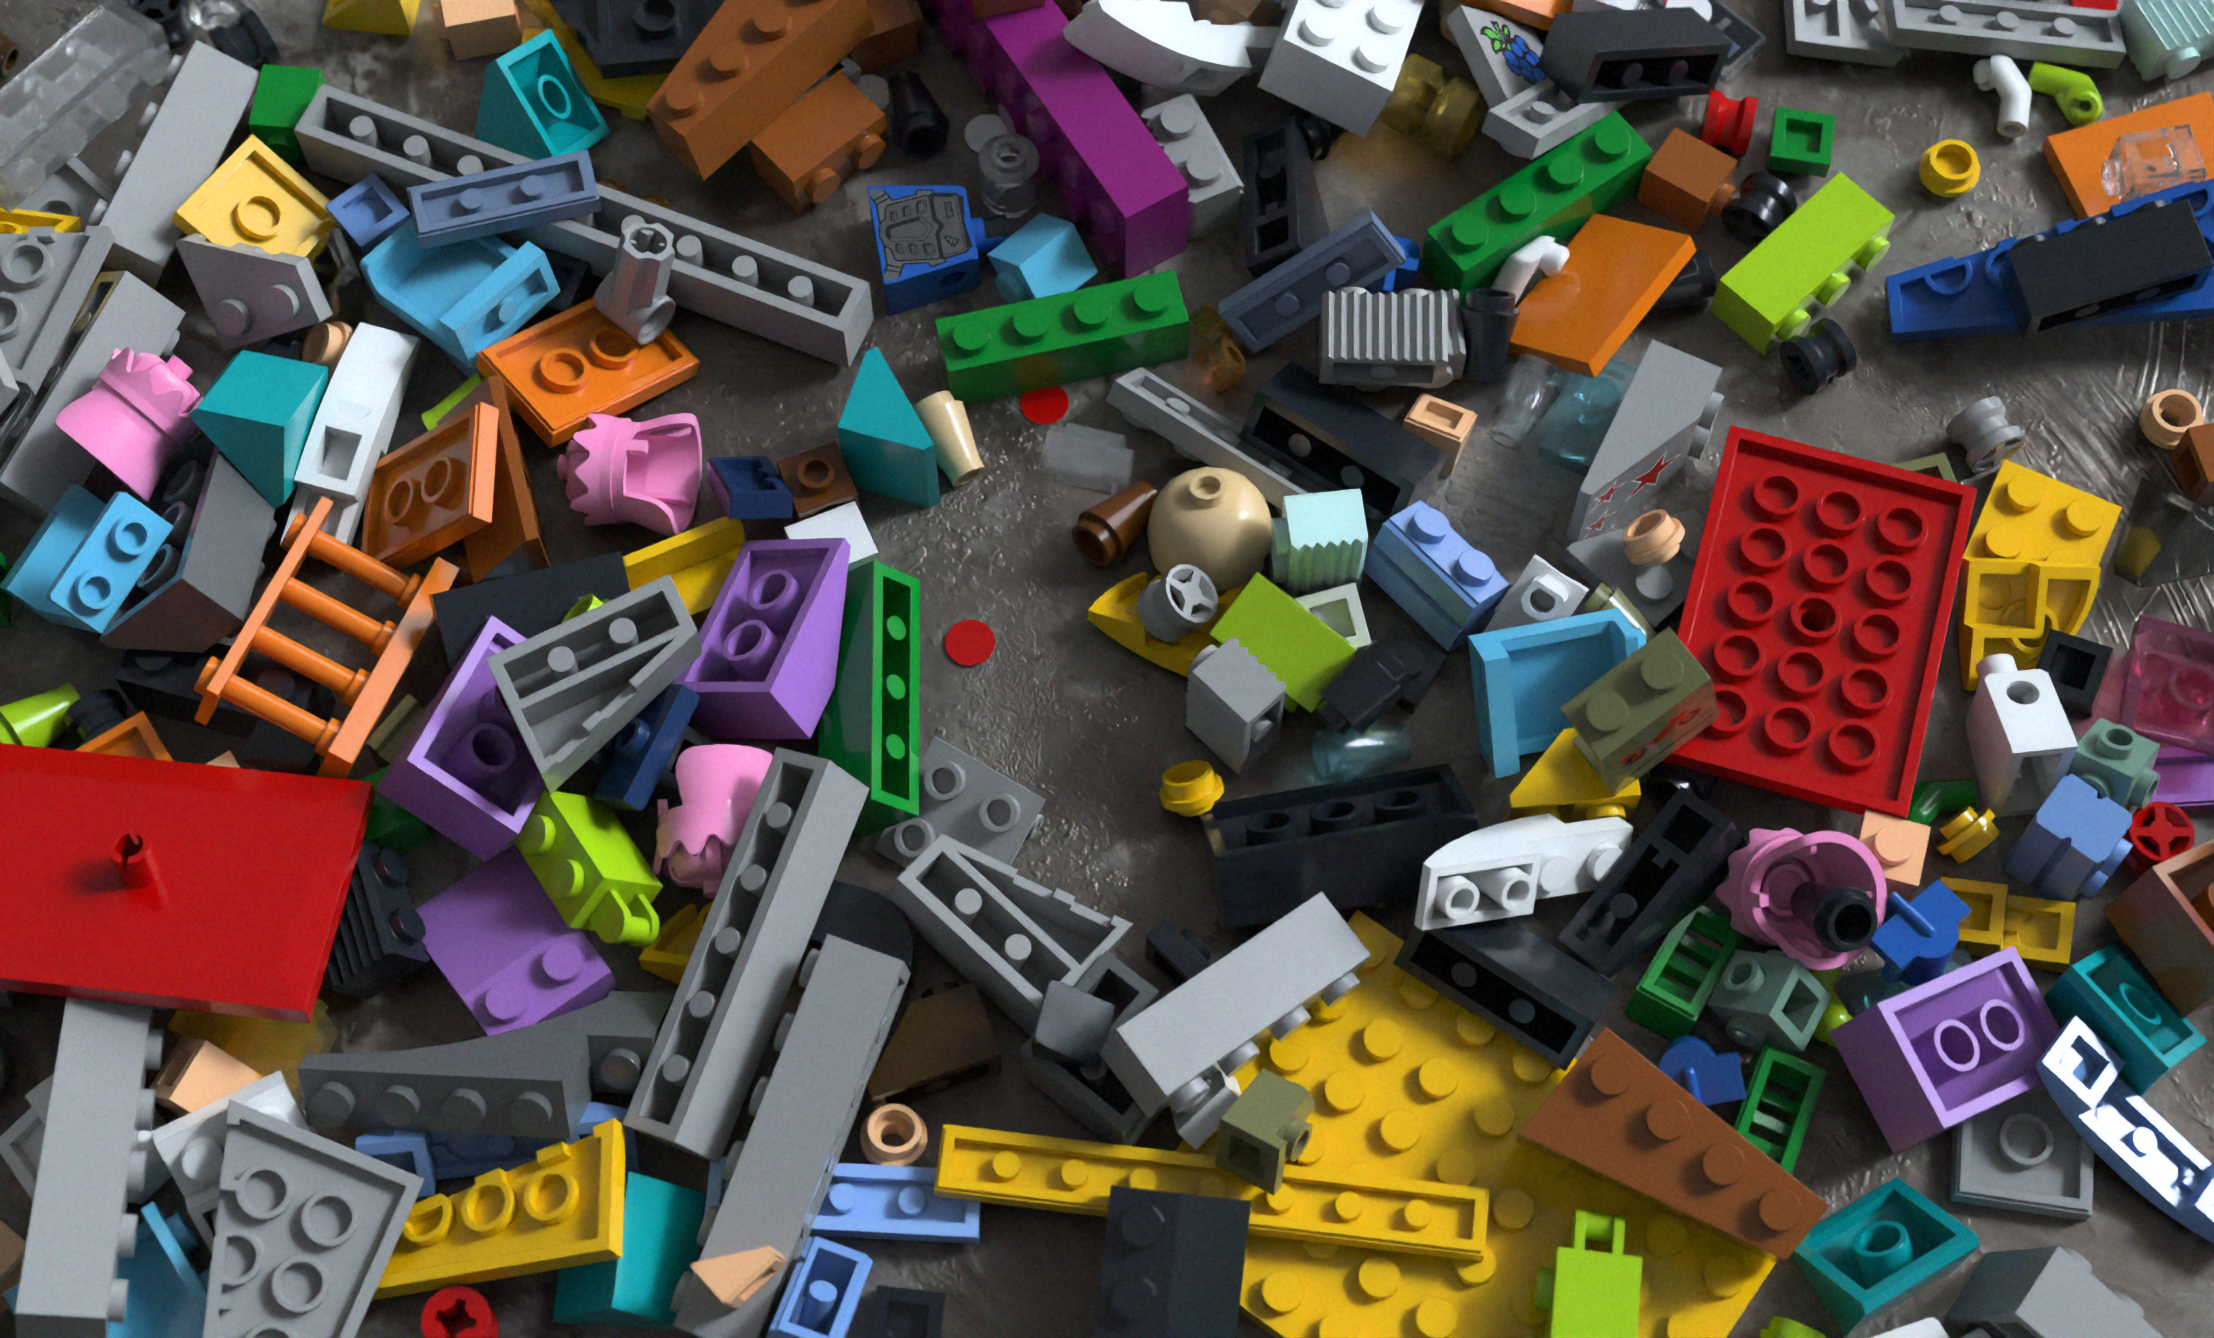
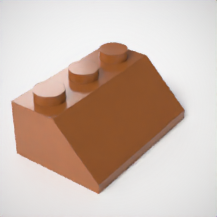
[437,374,552,587]

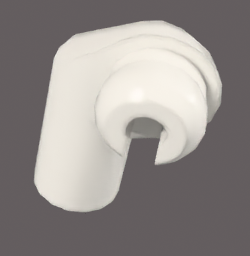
[1973,54,2032,138]
[1490,236,1570,305]

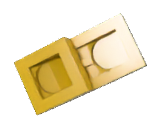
[1940,877,2076,973]

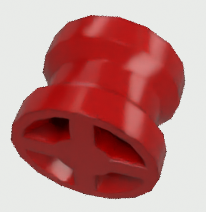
[1699,89,1758,157]
[2120,801,2195,878]
[421,1286,500,1338]

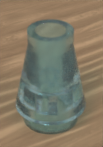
[1311,723,1412,785]

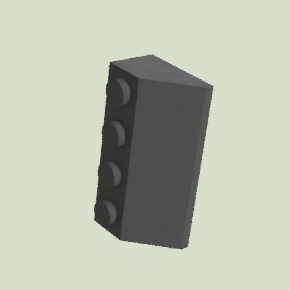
[99,431,276,653]

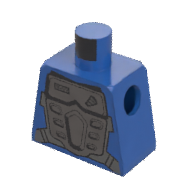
[867,185,1010,316]

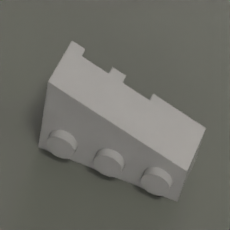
[486,574,703,795]
[888,834,1133,1037]
[1945,1245,2172,1338]

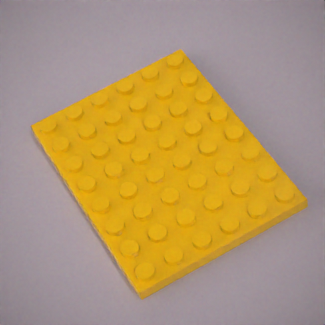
[1175,909,1776,1338]

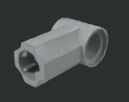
[593,221,676,344]

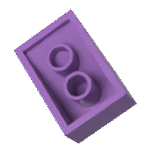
[674,538,851,739]
[376,615,545,862]
[415,845,619,1037]
[1829,945,2061,1155]

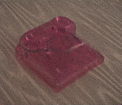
[2117,614,2214,757]

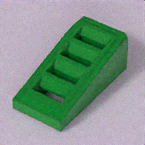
[1625,904,1746,1041]
[1730,1044,1827,1174]

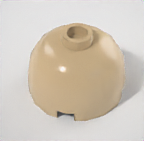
[1147,466,1273,592]

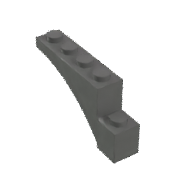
[297,991,675,1139]

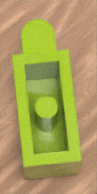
[1209,570,1357,713]
[512,789,663,948]
[1533,1209,1642,1338]

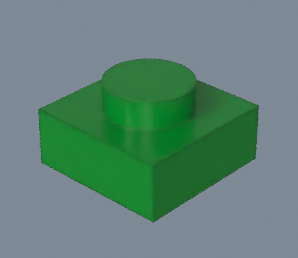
[1766,107,1836,178]

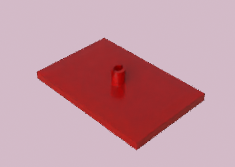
[1662,425,1977,820]
[0,743,376,1023]

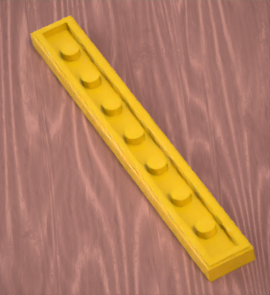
[934,1124,1490,1262]

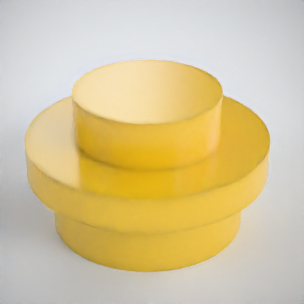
[1919,139,1980,198]
[1159,760,1224,816]
[1936,805,2000,864]

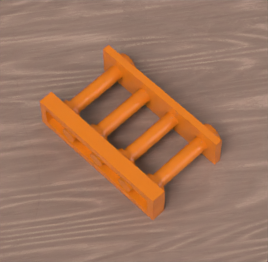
[193,496,461,779]

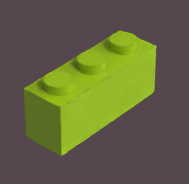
[1709,171,1895,356]

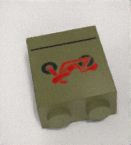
[1559,627,1720,796]

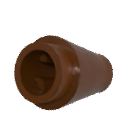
[1072,481,1159,567]

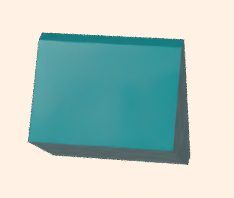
[475,29,612,161]
[837,347,940,508]
[188,350,328,509]
[2043,942,2208,1098]
[553,1171,706,1331]
[1790,1177,1980,1337]

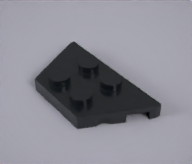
[547,0,725,79]

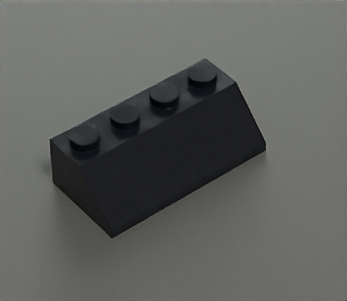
[1197,763,1479,931]
[1093,1185,1251,1338]

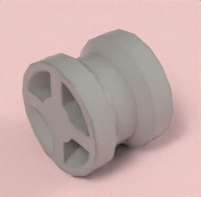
[1946,396,2026,473]
[1137,564,1218,642]

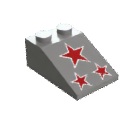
[1563,339,1725,548]

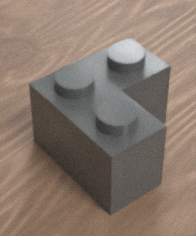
[1019,950,1166,1146]

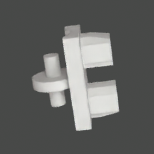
[1483,554,1589,633]

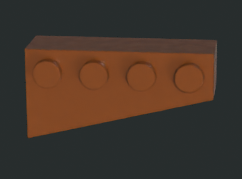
[645,0,876,181]
[1517,1026,1830,1264]

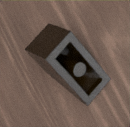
[867,981,1002,1111]

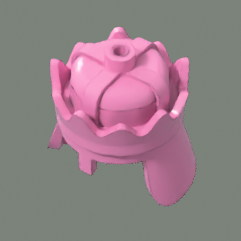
[55,347,201,503]
[557,411,702,537]
[653,744,773,899]
[1715,828,1887,970]

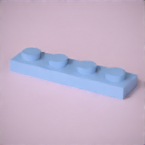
[704,1157,982,1244]

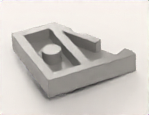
[1784,0,1903,68]
[175,233,333,351]
[1563,509,1706,632]

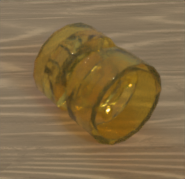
[1379,53,1487,159]

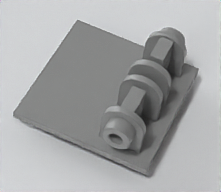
[874,736,1046,869]

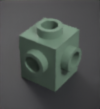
[2066,717,2161,815]
[1707,950,1832,1053]

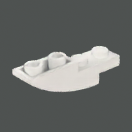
[1062,0,1280,96]
[280,322,421,560]
[1414,813,1633,931]

